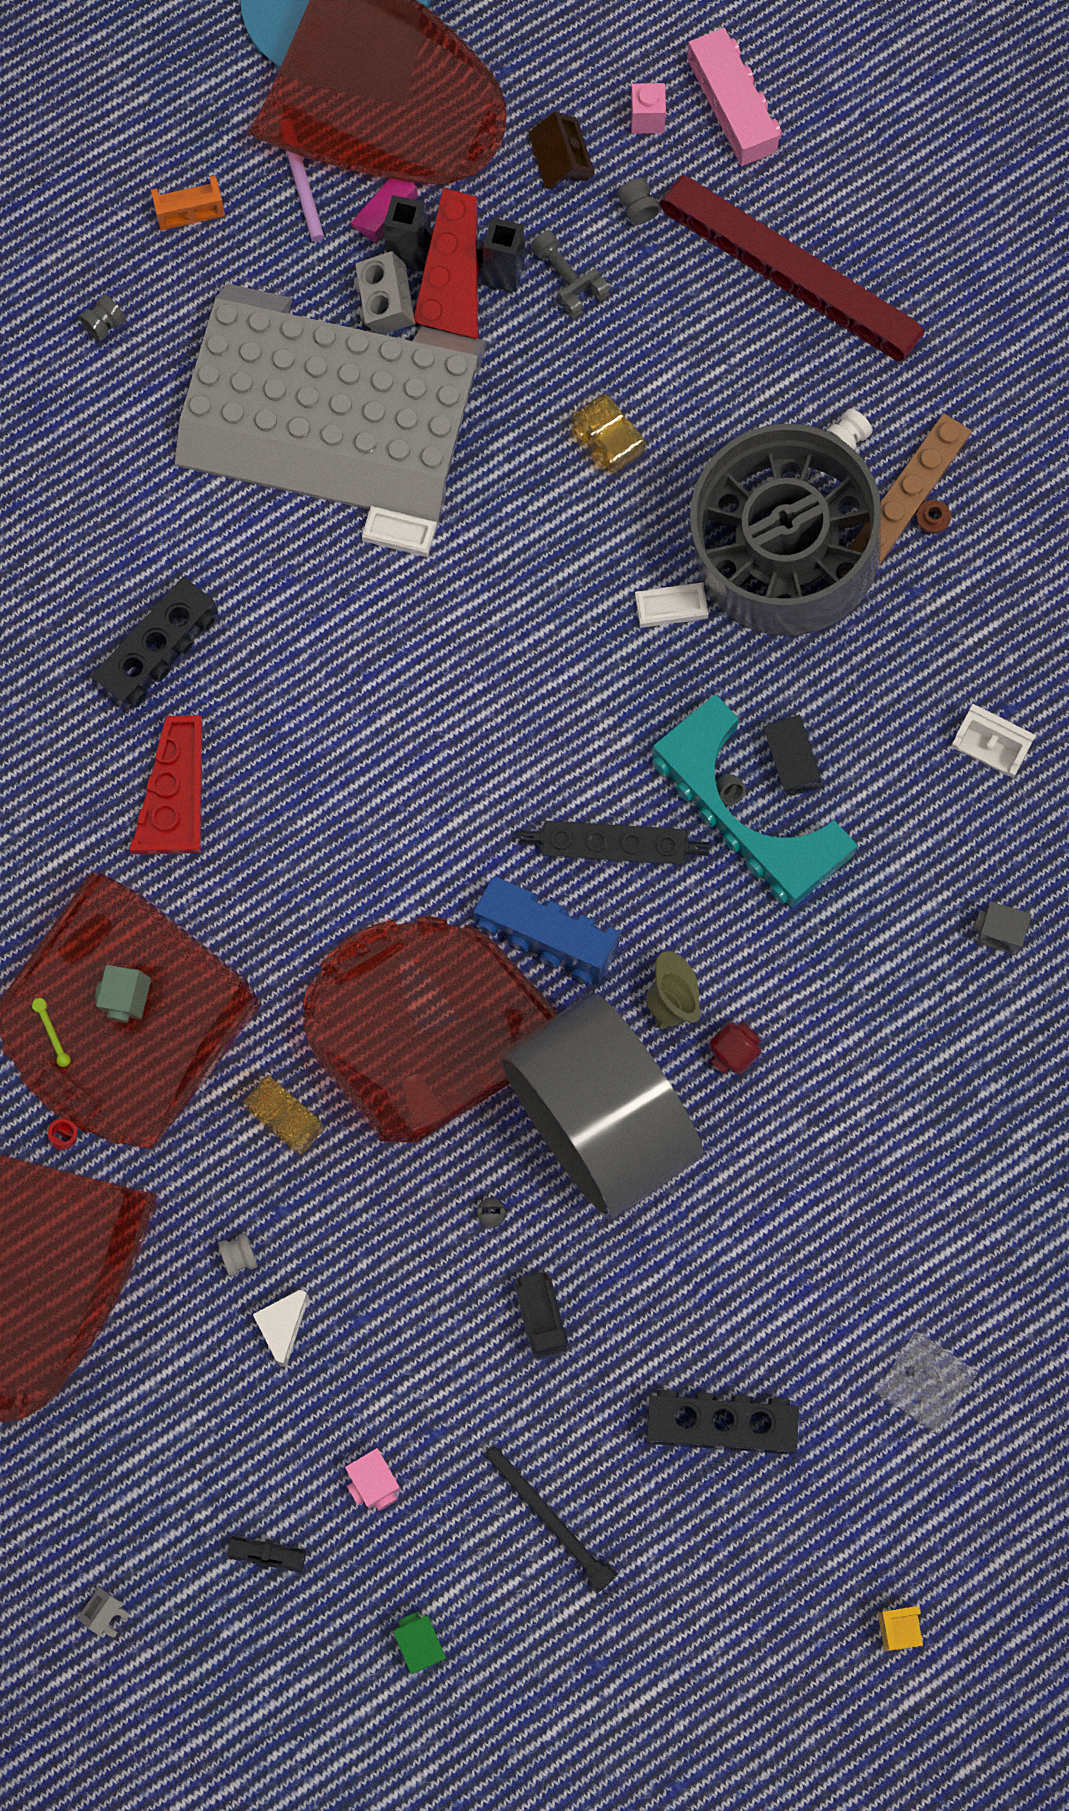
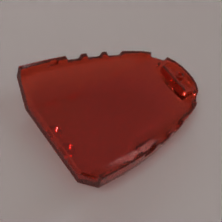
[248,0,507,184]
[0,1155,159,1422]

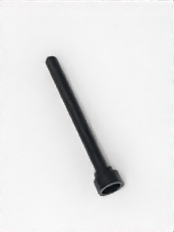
[486,1447,618,1594]

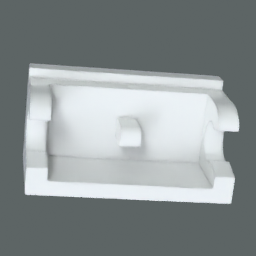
[951,704,1036,778]

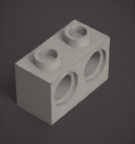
[354,251,415,335]

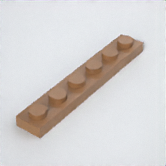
[837,413,972,579]

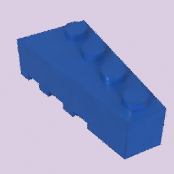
[473,876,620,986]

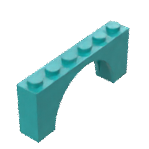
[652,694,858,909]

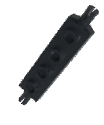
[519,820,710,865]

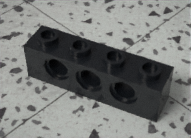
[91,576,218,713]
[646,1390,799,1455]

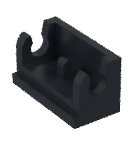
[763,714,824,796]

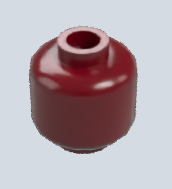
[709,1021,762,1074]

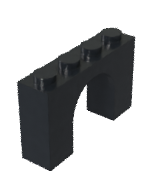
[384,195,525,293]

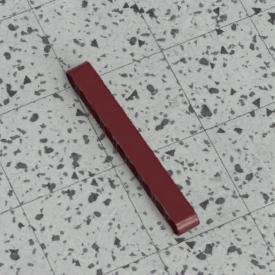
[659,175,924,362]

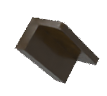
[529,112,595,189]

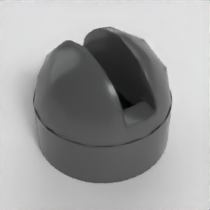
[716,774,746,805]
[477,1198,506,1228]

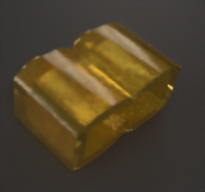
[571,393,646,475]

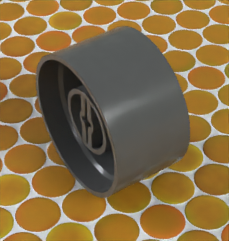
[690,424,881,636]
[499,992,704,1220]

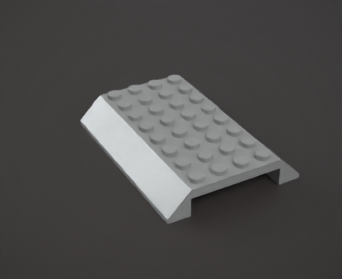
[175,284,487,525]

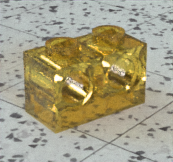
[244,1075,325,1156]

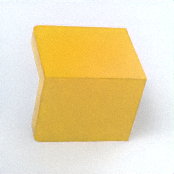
[878,1606,923,1652]

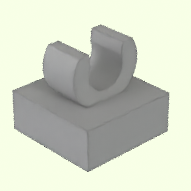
[77,1587,129,1637]

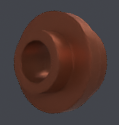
[916,500,951,534]

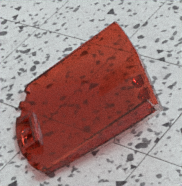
[0,872,262,1148]

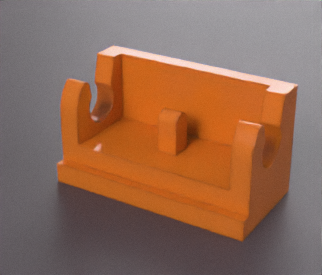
[151,175,225,231]

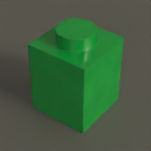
[393,1612,447,1675]

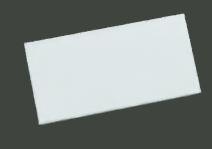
[362,506,437,557]
[635,582,709,628]

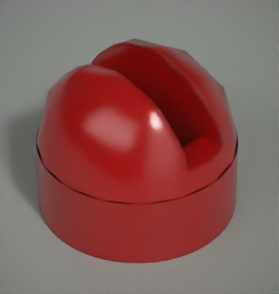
[48,1119,77,1151]

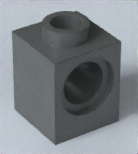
[973,901,1032,956]

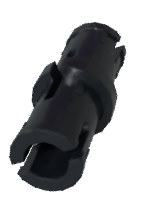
[228,1535,306,1573]

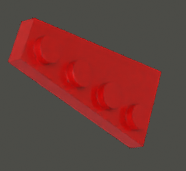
[414,188,479,339]
[129,715,203,854]

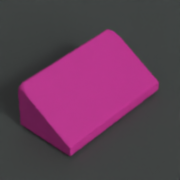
[350,176,418,244]

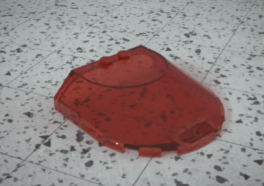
[303,916,559,1143]

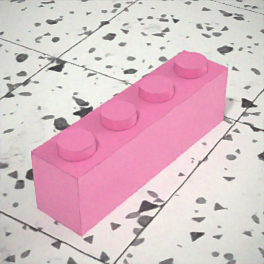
[687,28,782,166]

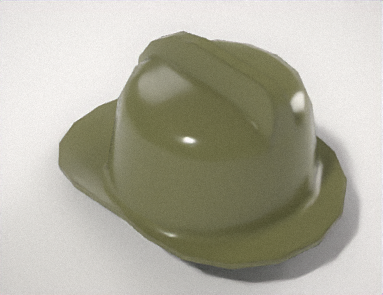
[646,951,701,1030]

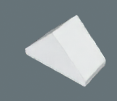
[253,1290,309,1367]

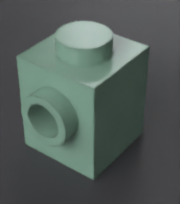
[95,965,151,1023]

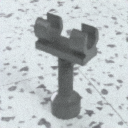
[530,230,611,319]

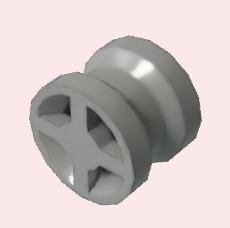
[218,1233,258,1277]

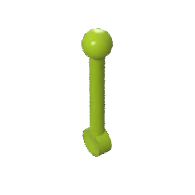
[32,998,70,1067]

